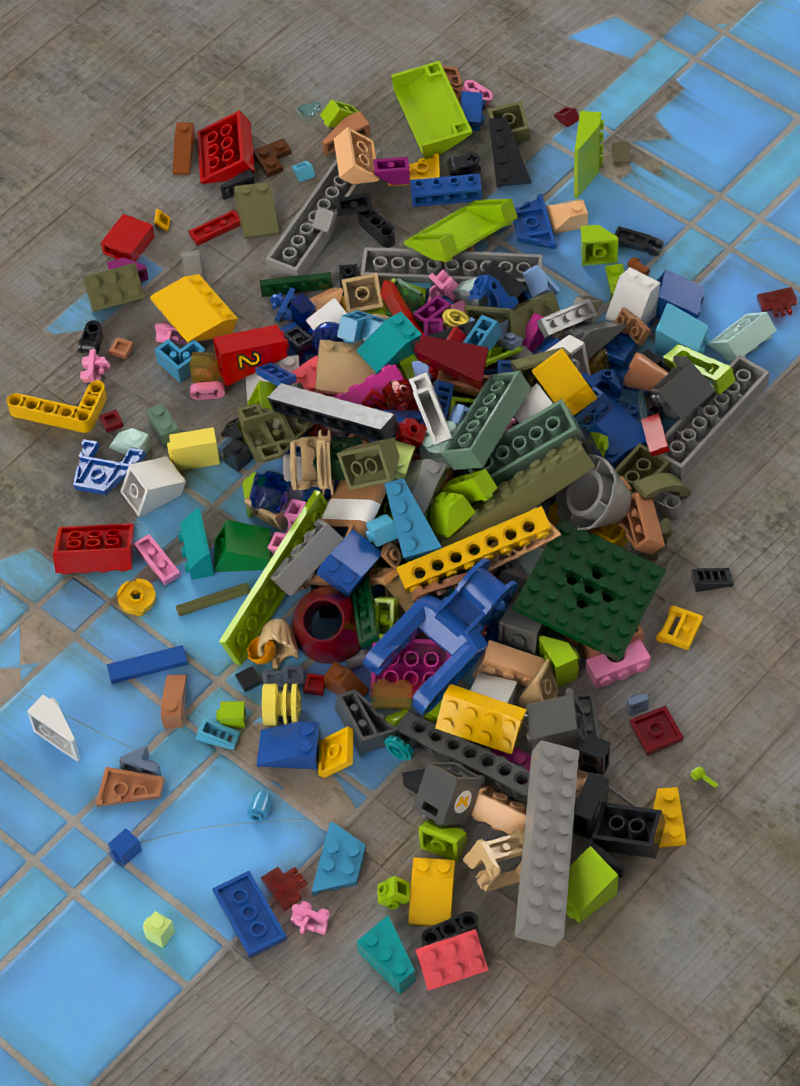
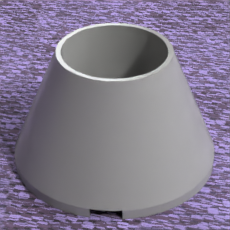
[555,454,631,531]

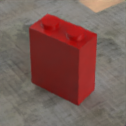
[101,214,155,262]

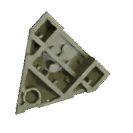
[237,404,315,463]

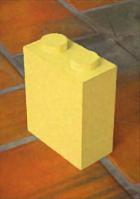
[167,427,220,471]

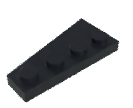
[489,117,531,187]

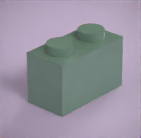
[146,403,179,449]

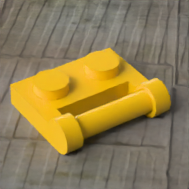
[656,606,703,651]

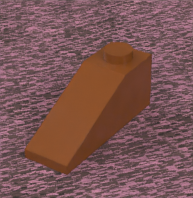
[172,122,196,175]

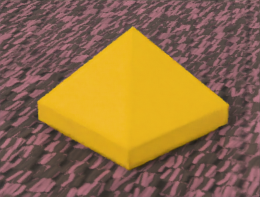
[154,209,170,232]

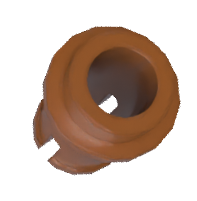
[627,257,651,276]

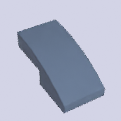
[261,666,305,690]

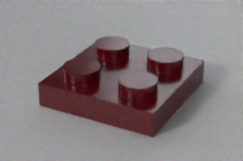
[629,705,684,756]

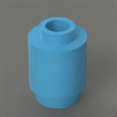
[247,790,272,822]

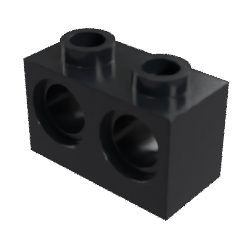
[578,735,611,775]

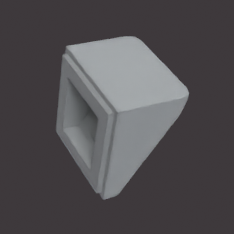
[312,207,335,233]

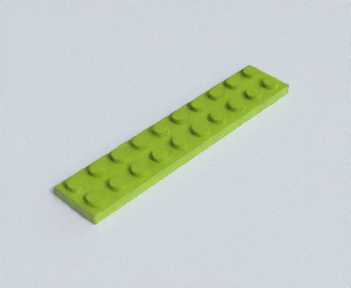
[219,490,328,666]

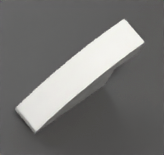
[409,372,452,446]

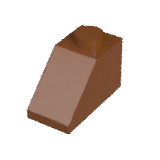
[324,662,369,697]

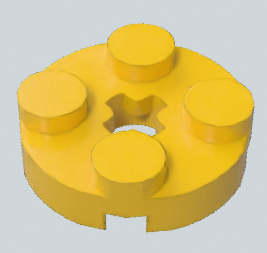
[117,578,156,617]

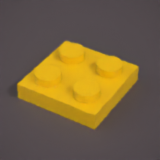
[318,726,353,778]

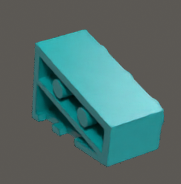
[356,915,416,994]

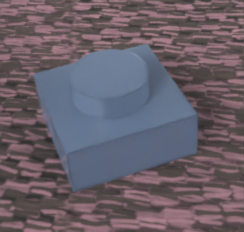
[627,693,649,715]

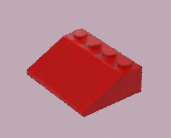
[197,110,255,184]
[53,523,134,575]

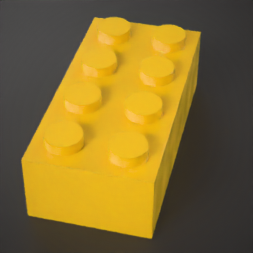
[435,684,527,755]

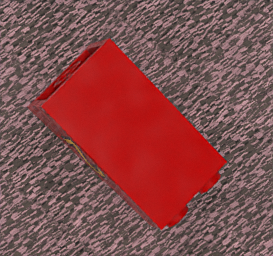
[213,324,289,386]

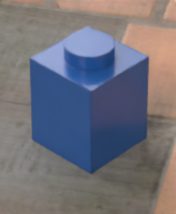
[108,828,142,866]

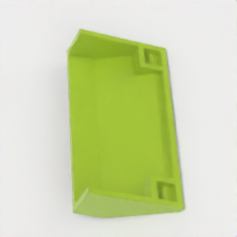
[391,61,472,159]

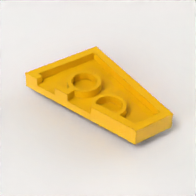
[388,153,440,186]
[653,787,686,847]

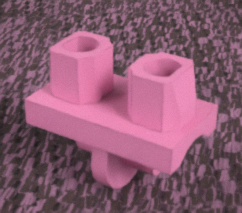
[429,269,459,300]
[155,322,188,345]
[80,349,110,383]
[290,901,330,935]

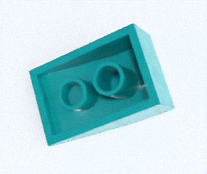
[356,312,422,375]

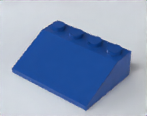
[588,392,648,470]

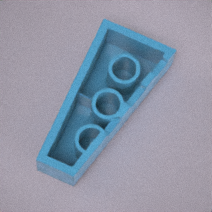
[384,478,442,562]

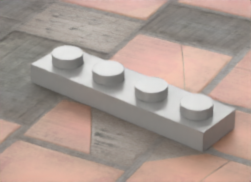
[536,299,597,338]

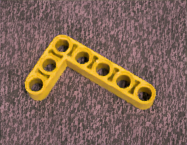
[6,380,107,433]

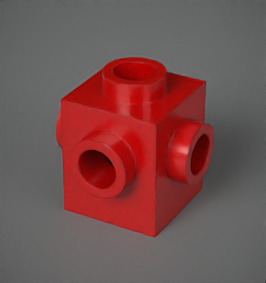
[395,418,427,449]

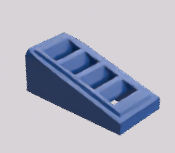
[432,380,454,419]

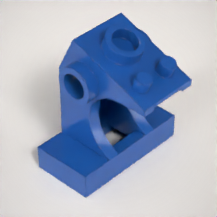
[468,275,519,309]
[581,369,623,399]

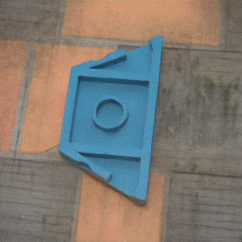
[312,822,366,895]

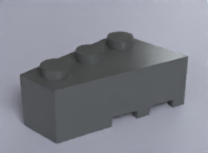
[335,689,398,755]

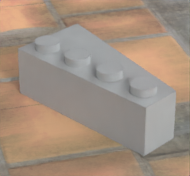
[270,519,343,596]

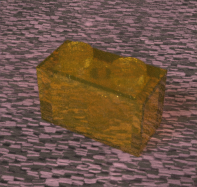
[189,352,220,384]
[371,679,413,710]

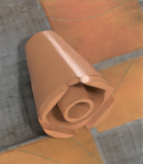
[623,352,668,391]

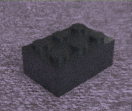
[592,802,666,859]

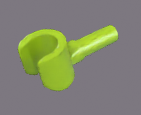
[690,767,719,789]

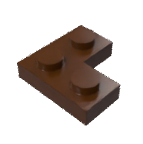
[253,138,292,177]

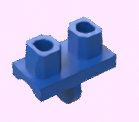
[270,287,302,322]

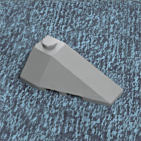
[405,459,446,517]

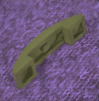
[633,473,692,498]

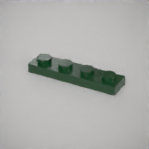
[260,272,332,297]

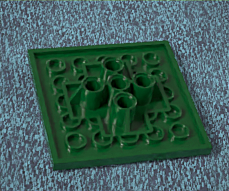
[512,519,667,662]

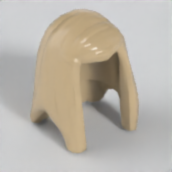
[258,619,299,670]

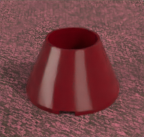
[291,586,362,664]

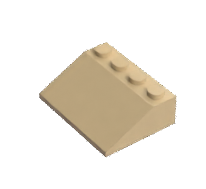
[315,340,376,395]

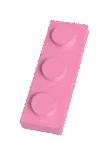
[133,534,181,585]

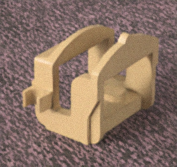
[290,429,335,495]
[463,830,524,892]

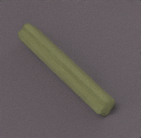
[176,583,250,616]

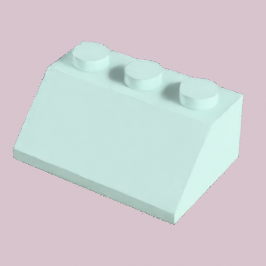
[708,312,777,361]

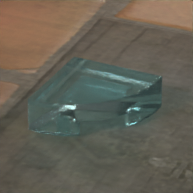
[297,102,321,118]

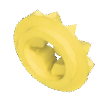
[442,309,470,328]

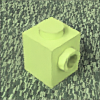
[143,911,175,948]

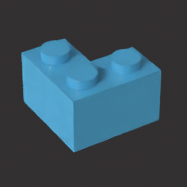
[337,310,387,343]
[155,339,208,383]

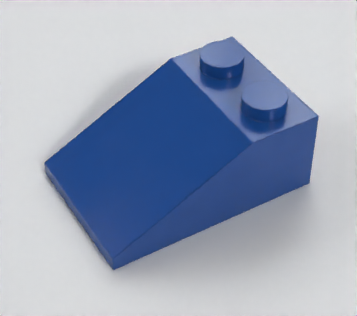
[317,529,381,598]
[257,722,321,769]

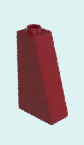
[414,335,488,390]

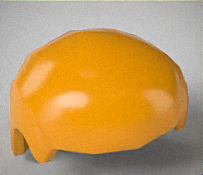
[247,636,276,665]

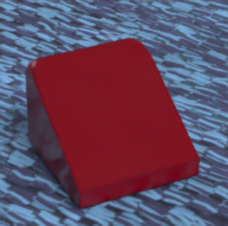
[554,107,579,127]

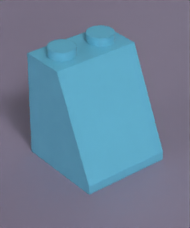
[655,303,710,356]

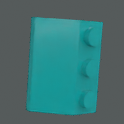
[177,508,214,580]

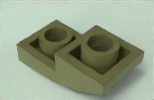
[650,518,672,560]

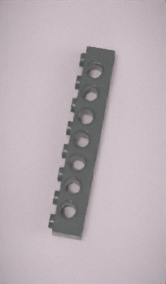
[396,711,530,805]

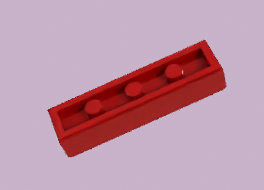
[380,280,424,335]

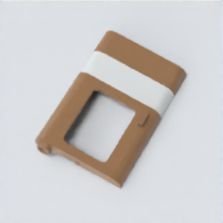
[301,479,387,590]

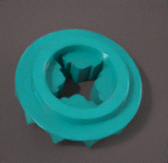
[384,735,414,761]

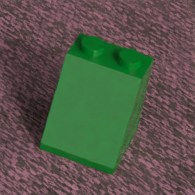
[213,519,272,572]

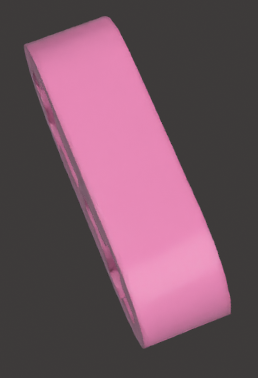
[462,80,493,106]
[190,381,225,400]

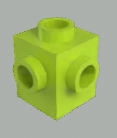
[377,876,410,910]

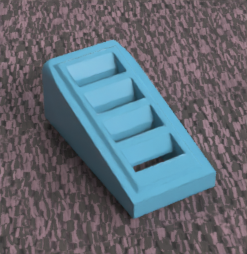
[195,717,241,750]

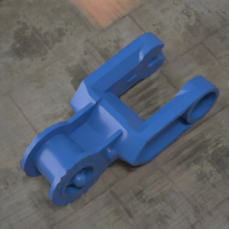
[363,558,518,716]

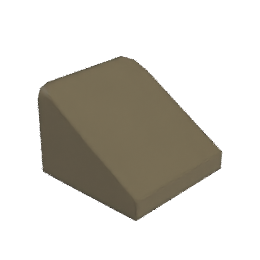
[612,141,631,164]

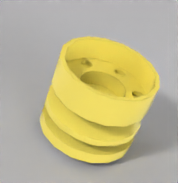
[262,683,302,726]

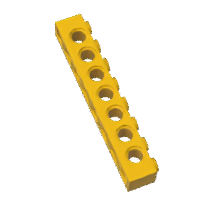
[396,506,552,593]

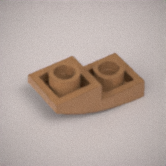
[614,308,651,346]
[381,538,403,570]

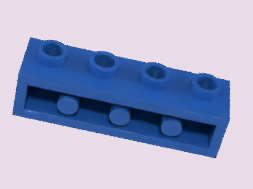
[410,174,482,207]

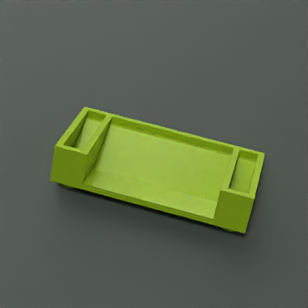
[404,198,518,262]

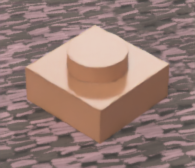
[109,337,134,360]

